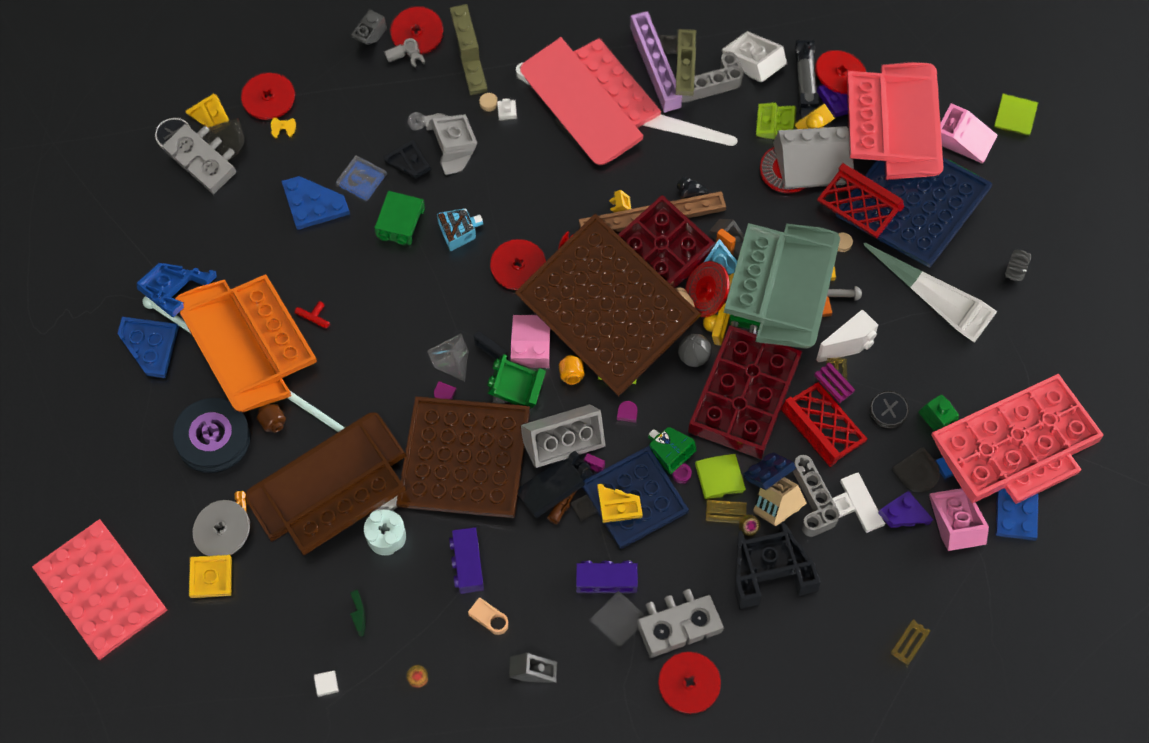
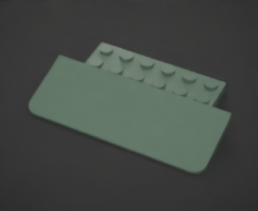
[723,223,840,348]

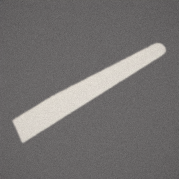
[643,115,737,146]

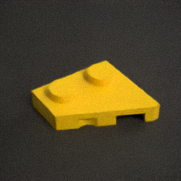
[186,93,231,134]

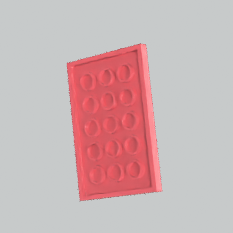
[32,519,168,660]

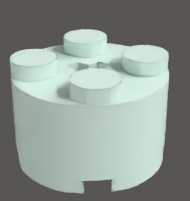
[364,510,406,555]

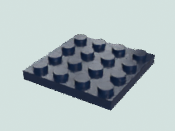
[582,446,689,550]

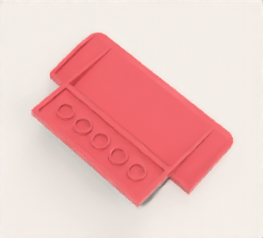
[520,37,661,165]
[847,62,943,180]

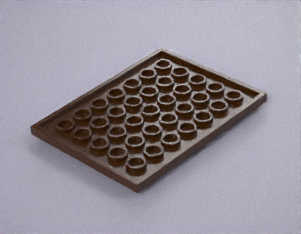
[515,213,701,396]

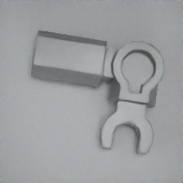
[384,38,425,68]

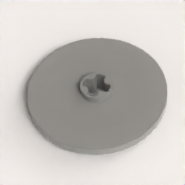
[193,500,250,556]

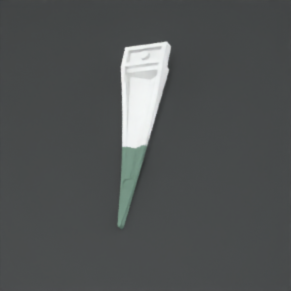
[864,243,997,343]

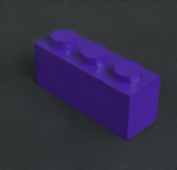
[449,527,484,594]
[577,561,638,593]

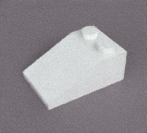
[722,32,787,82]
[816,310,878,362]

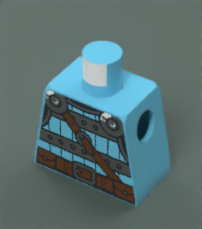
[437,209,483,251]

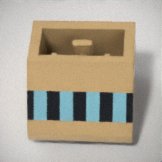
[753,477,807,526]

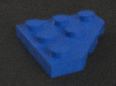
[282,176,350,230]
[117,317,179,378]

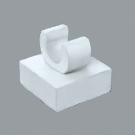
[497,98,517,120]

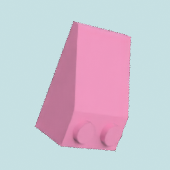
[511,315,550,368]
[929,488,989,551]

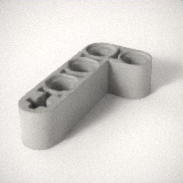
[682,52,743,103]
[793,455,840,537]

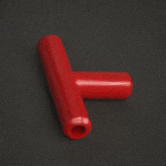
[295,301,330,329]

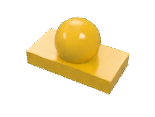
[794,103,835,129]
[703,303,730,346]

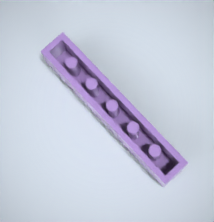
[630,11,682,112]

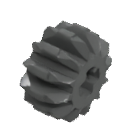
[1005,249,1031,282]

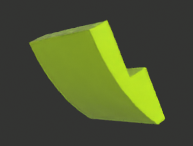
[994,94,1038,136]
[756,103,796,139]
[695,454,746,499]

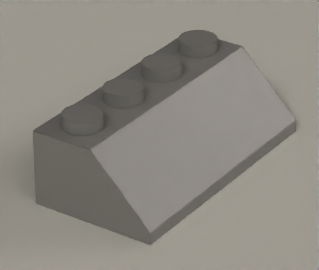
[521,404,605,468]

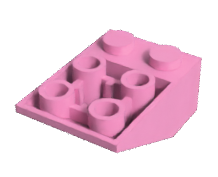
[940,103,997,164]

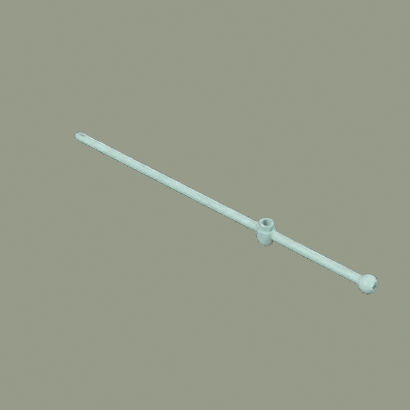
[142,296,345,432]

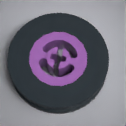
[173,398,250,473]

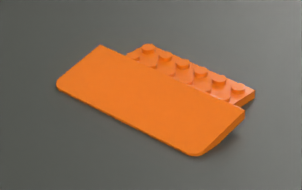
[175,274,317,412]

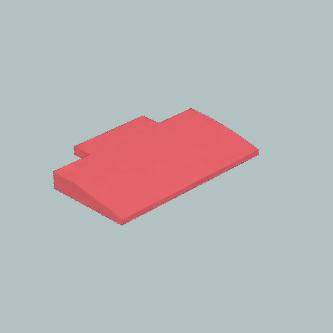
[931,374,1104,504]

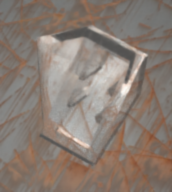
[427,334,468,381]

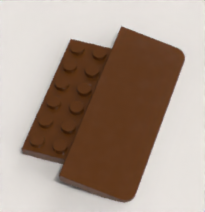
[245,412,406,555]

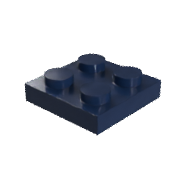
[743,452,796,490]

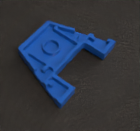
[137,263,216,318]

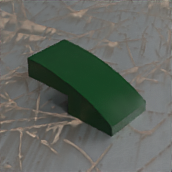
[350,590,366,637]

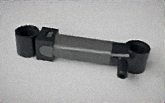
[795,40,819,120]

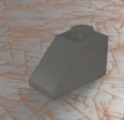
[709,219,745,258]
[509,653,557,683]

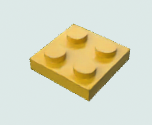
[189,555,232,598]

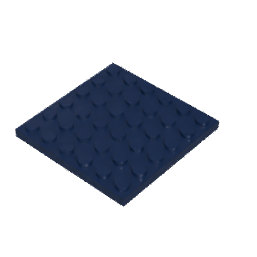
[836,158,992,268]

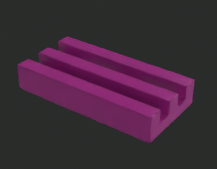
[814,362,855,403]

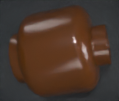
[257,403,286,433]

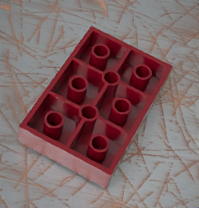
[618,195,715,289]
[688,325,802,459]

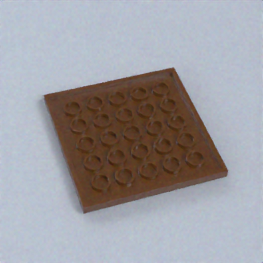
[396,396,530,518]

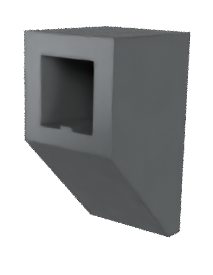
[351,10,386,44]

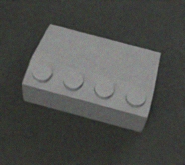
[773,126,854,189]

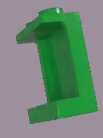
[375,191,425,245]
[487,354,546,409]

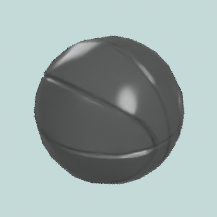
[678,333,712,367]

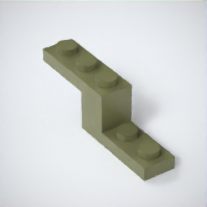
[450,4,487,95]
[675,29,696,96]

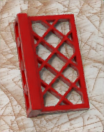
[817,163,905,238]
[781,382,868,467]

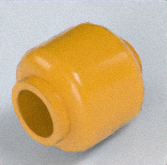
[559,355,585,385]

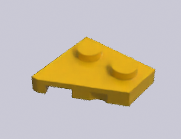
[597,484,643,523]

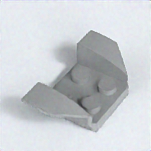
[422,113,477,175]

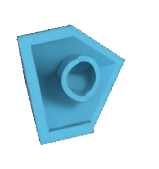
[704,239,737,275]

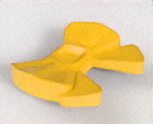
[271,118,296,138]

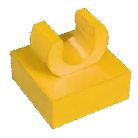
[609,189,631,212]

